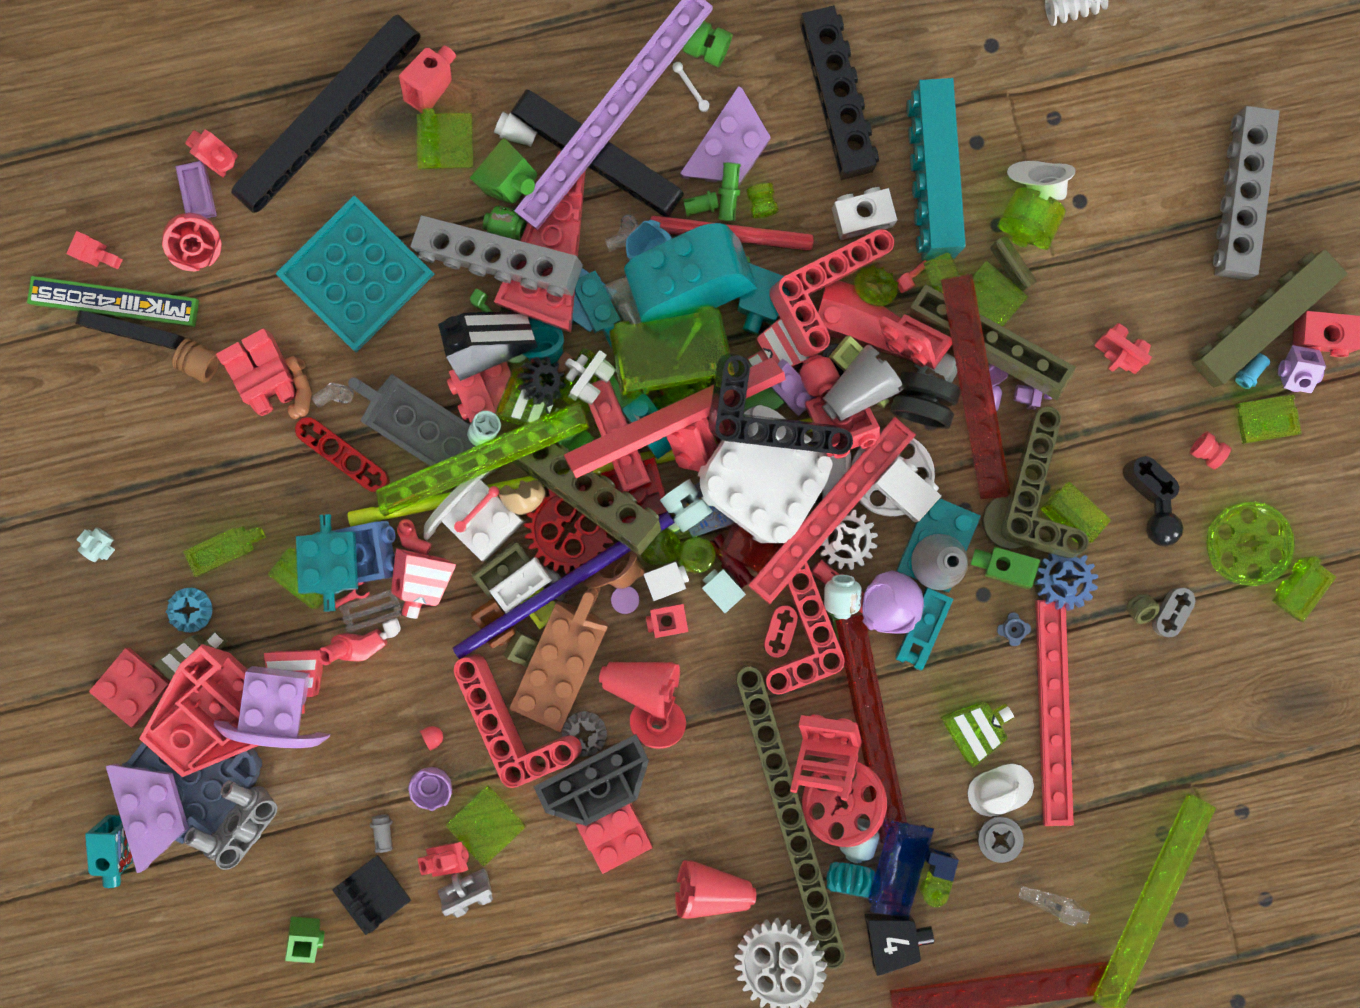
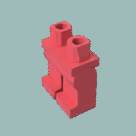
[216,328,296,416]

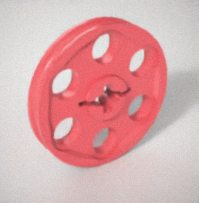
[802,759,887,847]

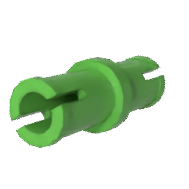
[718,162,741,221]

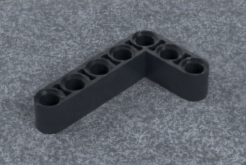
[709,353,853,454]

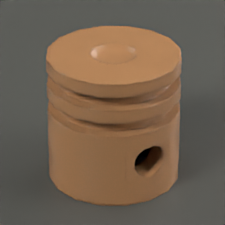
[172,338,220,383]

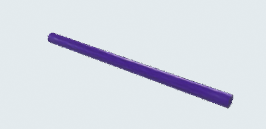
[453,511,675,659]

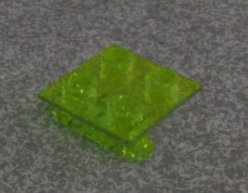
[417,108,473,169]

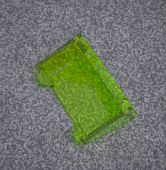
[609,306,735,400]

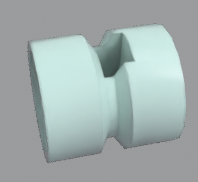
[660,479,713,533]

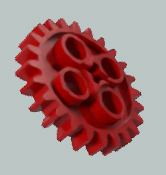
[524,485,613,574]

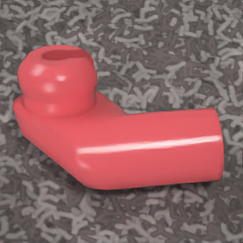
[397,519,432,555]

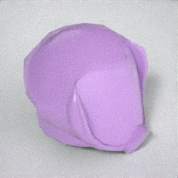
[862,570,924,634]

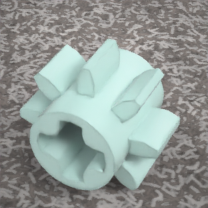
[76,527,115,562]

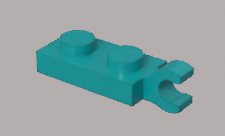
[575,270,623,348]

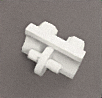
[565,350,616,405]

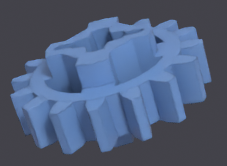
[1034,553,1098,611]

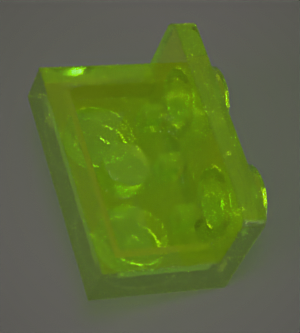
[1272,556,1337,622]

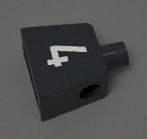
[865,914,934,976]

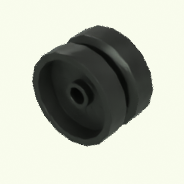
[890,372,961,429]

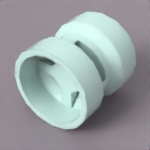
[467,411,501,447]

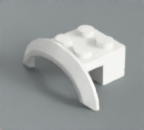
[424,460,525,561]

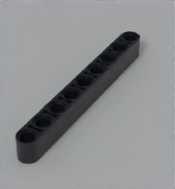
[231,15,421,213]

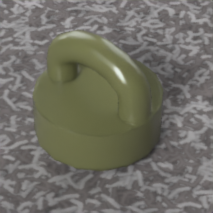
[1126,594,1160,624]

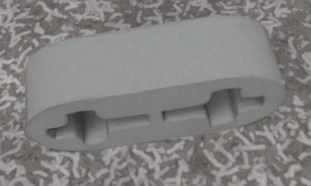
[1152,588,1196,637]

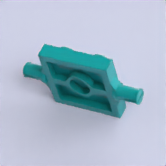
[296,514,358,612]

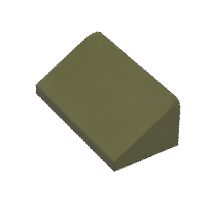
[990,237,1037,293]
[471,540,531,598]

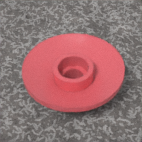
[630,703,686,749]

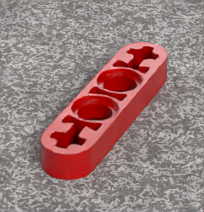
[295,417,390,493]

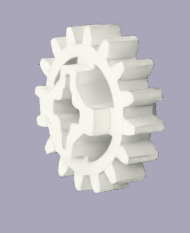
[820,510,878,570]

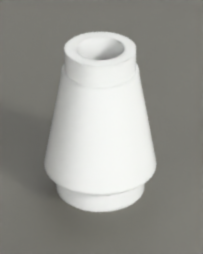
[494,112,537,147]

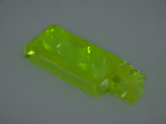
[183,526,266,577]

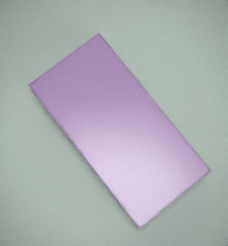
[175,161,217,218]

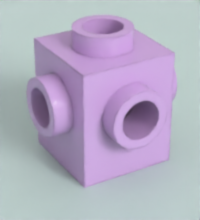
[1278,345,1326,393]

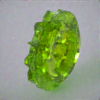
[854,265,898,306]

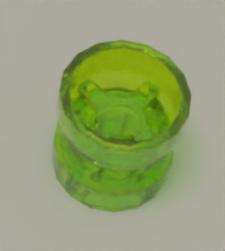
[746,183,779,219]

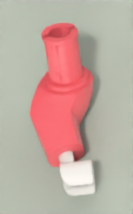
[317,618,401,665]

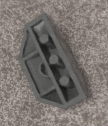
[533,734,649,826]

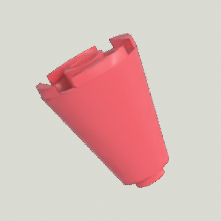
[599,662,680,718]
[675,860,756,919]

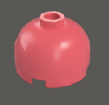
[162,212,222,272]

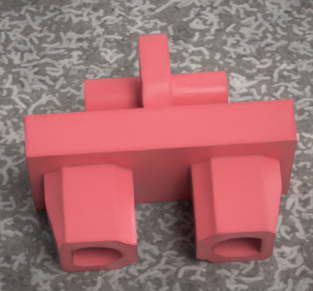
[185,129,239,178]
[1094,323,1152,374]
[417,842,469,877]

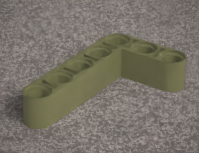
[1002,407,1089,558]

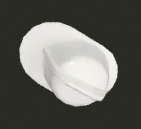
[1007,161,1076,200]
[967,764,1034,817]

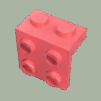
[879,314,953,369]

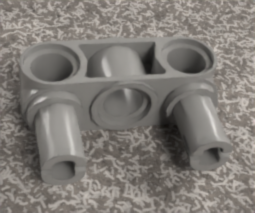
[184,780,277,870]

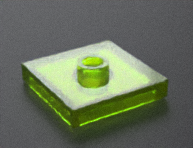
[445,785,526,867]

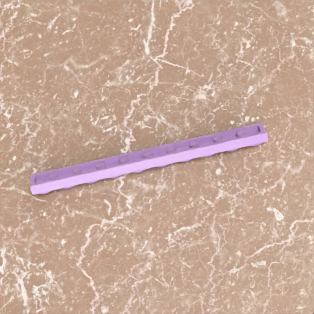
[514,0,713,230]

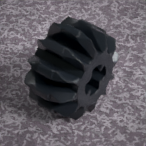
[517,357,566,405]

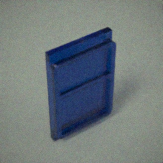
[868,821,934,916]

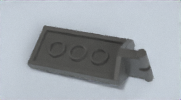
[348,374,486,485]

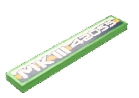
[27,276,199,327]

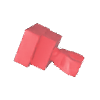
[66,231,123,269]

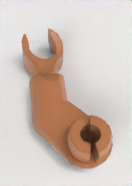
[285,356,312,419]

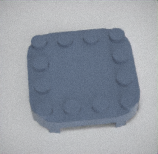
[122,742,262,844]

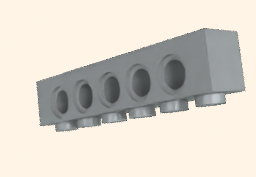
[1213,106,1280,280]
[410,215,583,297]

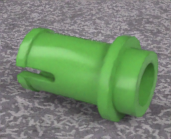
[683,190,719,217]

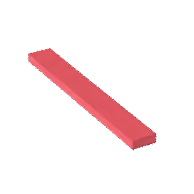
[564,358,786,478]
[748,417,916,605]
[1035,600,1074,826]

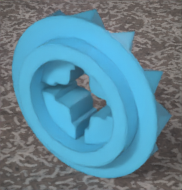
[166,588,212,633]

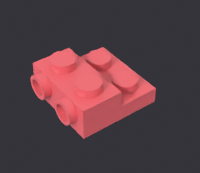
[447,361,519,423]
[805,397,880,459]
[576,803,653,874]

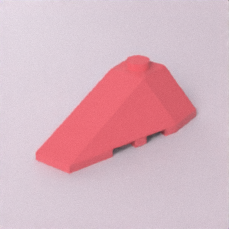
[817,280,913,362]

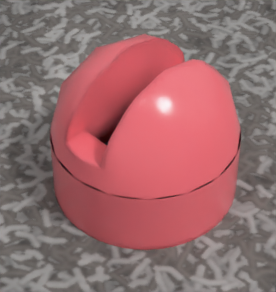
[420,726,443,751]

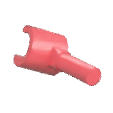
[896,260,929,293]
[335,582,370,608]

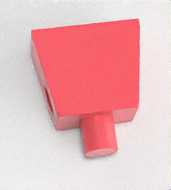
[399,45,456,116]

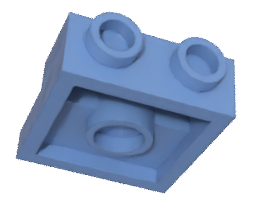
[333,521,396,583]

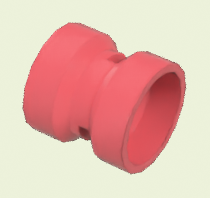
[1190,431,1232,470]

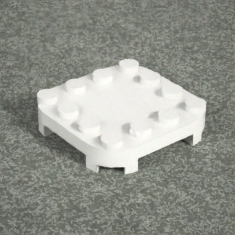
[697,405,833,543]

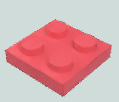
[89,648,170,728]

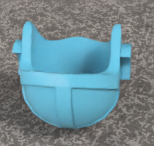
[626,220,672,260]

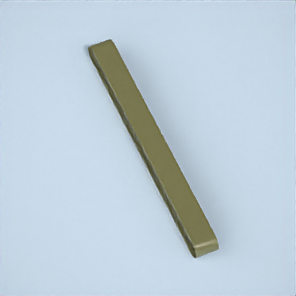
[736,665,845,969]

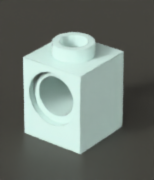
[702,569,746,613]

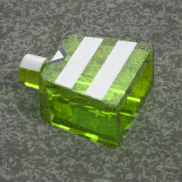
[495,367,565,429]
[940,701,1014,767]

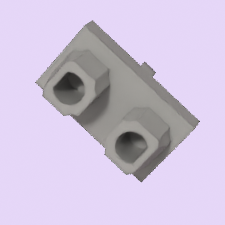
[438,868,493,918]

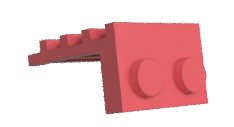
[667,416,730,472]
[790,714,862,801]

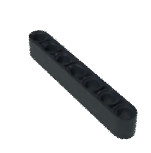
[511,89,684,217]

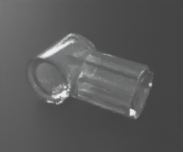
[603,275,645,333]

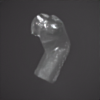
[311,383,354,408]

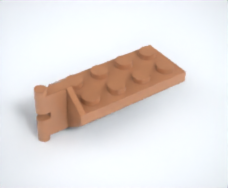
[509,587,609,732]

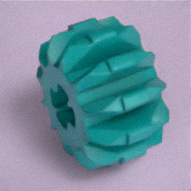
[826,862,876,897]

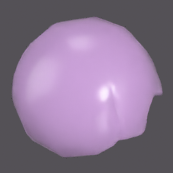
[408,767,452,811]

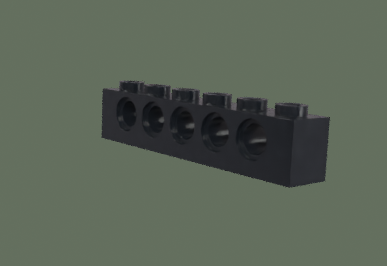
[800,5,879,180]

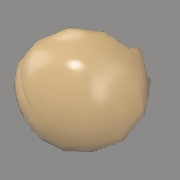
[499,480,545,515]

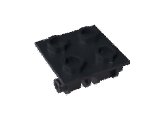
[332,855,411,935]

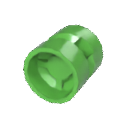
[683,21,733,68]

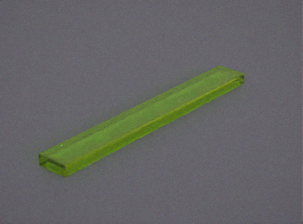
[376,401,589,517]
[1092,794,1216,1008]

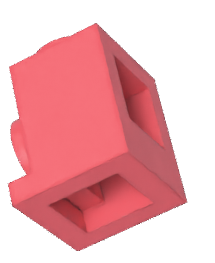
[646,604,688,638]

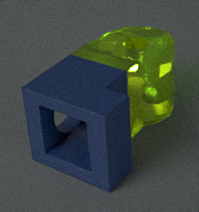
[920,847,959,908]

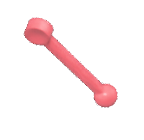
[454,486,500,533]

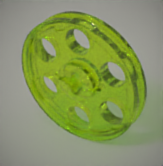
[1206,502,1295,586]

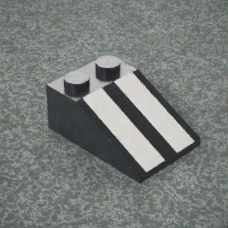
[438,311,538,381]

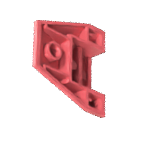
[139,644,259,777]

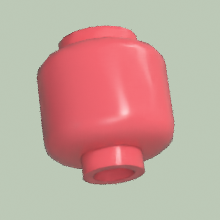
[799,355,840,399]

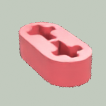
[764,605,798,658]

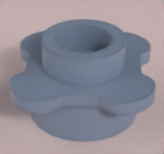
[997,613,1031,646]

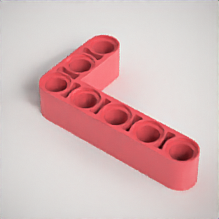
[769,229,894,357]
[764,544,845,695]
[454,654,582,788]

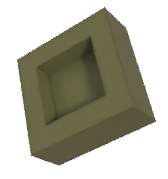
[503,630,540,667]

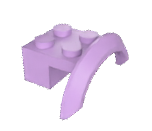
[214,666,330,748]

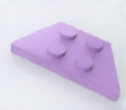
[680,86,771,185]
[106,764,189,873]

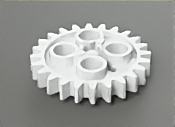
[735,918,827,1008]

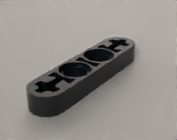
[75,310,185,350]

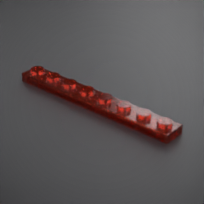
[941,273,1011,499]
[835,615,910,844]
[889,961,1120,1008]

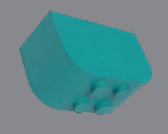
[624,223,758,333]

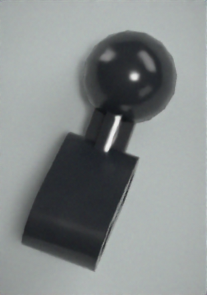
[1123,456,1184,547]

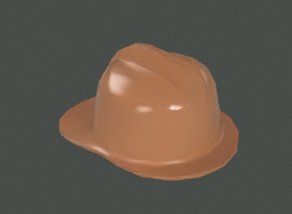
[582,550,645,589]

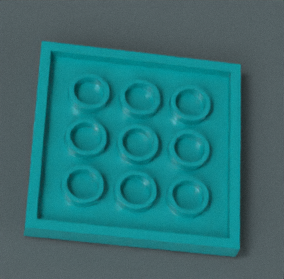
[275,195,435,353]

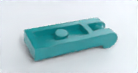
[895,588,953,671]

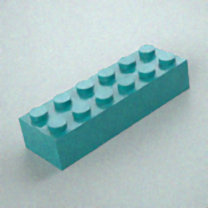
[906,78,966,261]

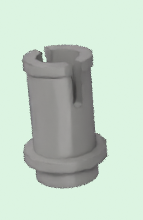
[370,814,393,853]

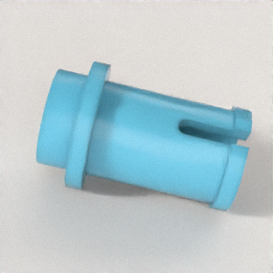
[1235,353,1270,389]

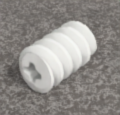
[1045,0,1108,26]

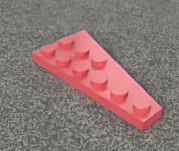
[494,151,586,333]

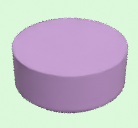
[611,586,639,614]

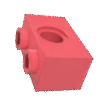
[1292,311,1360,357]

